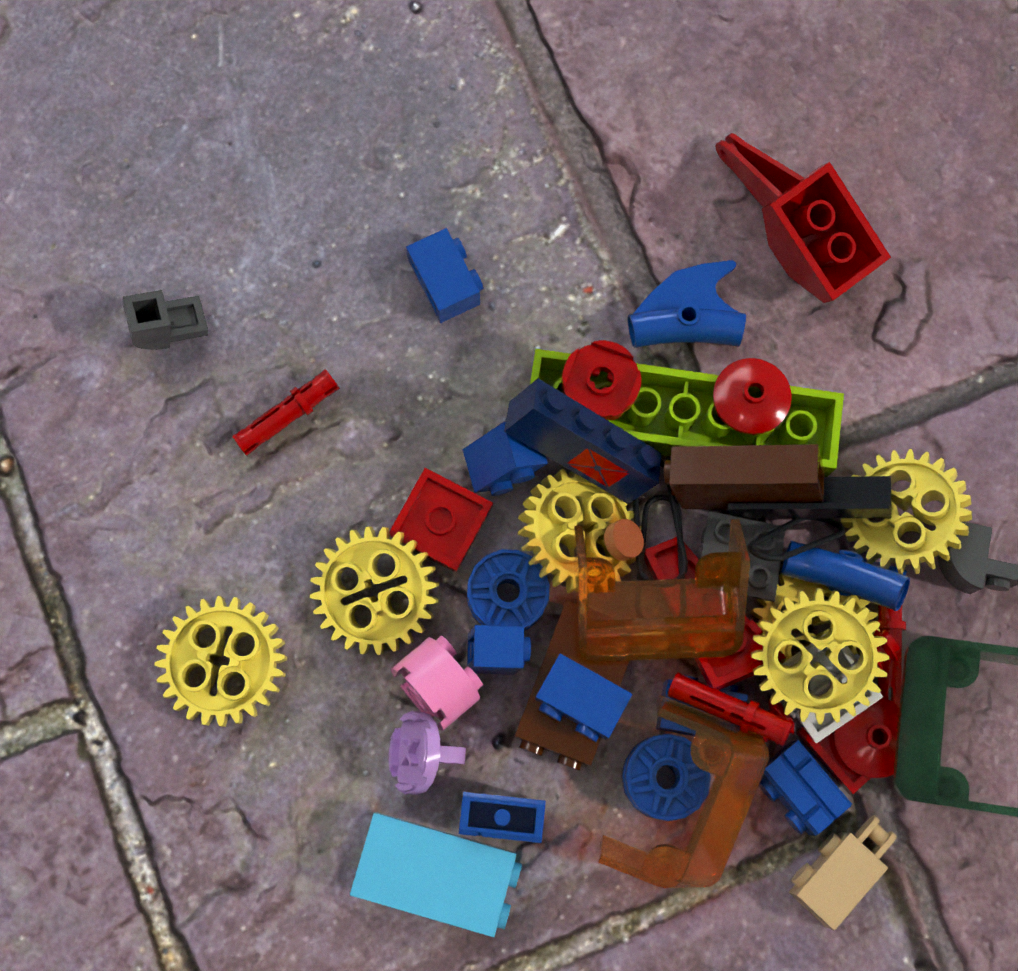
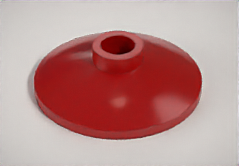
[713,358,792,435]
[833,698,915,778]

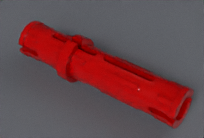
[232,369,340,456]
[876,605,906,706]
[668,672,794,746]

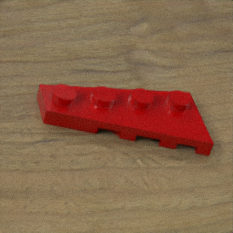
[644,537,786,690]

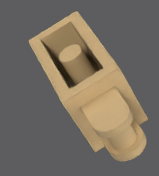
[789,815,897,931]

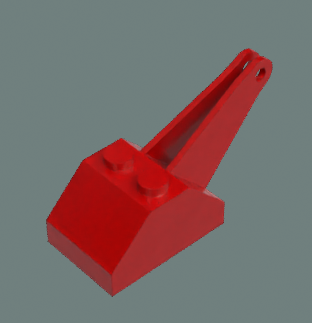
[715,133,891,303]

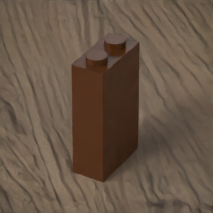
[664,444,825,509]
[514,600,641,771]

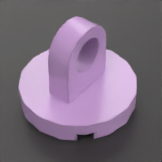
[389,711,466,795]

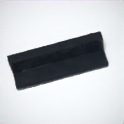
[727,476,891,518]

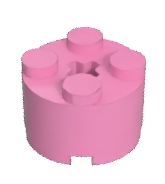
[391,636,483,731]

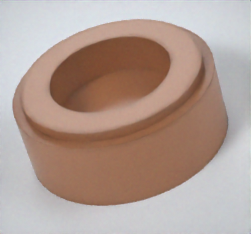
[604,519,644,561]

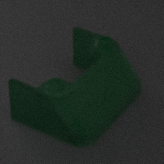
[893,636,1018,818]

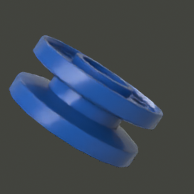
[467,549,550,631]
[621,734,711,821]

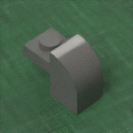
[123,290,208,350]
[938,522,1018,594]

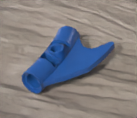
[627,260,746,348]
[782,541,910,611]

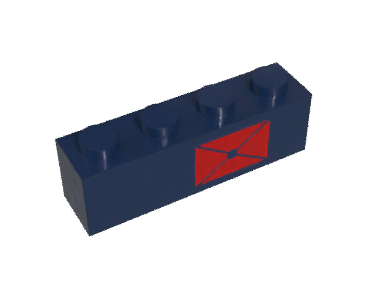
[504,378,661,504]

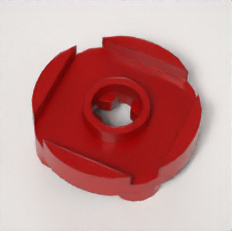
[562,340,642,420]

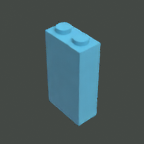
[350,812,522,937]

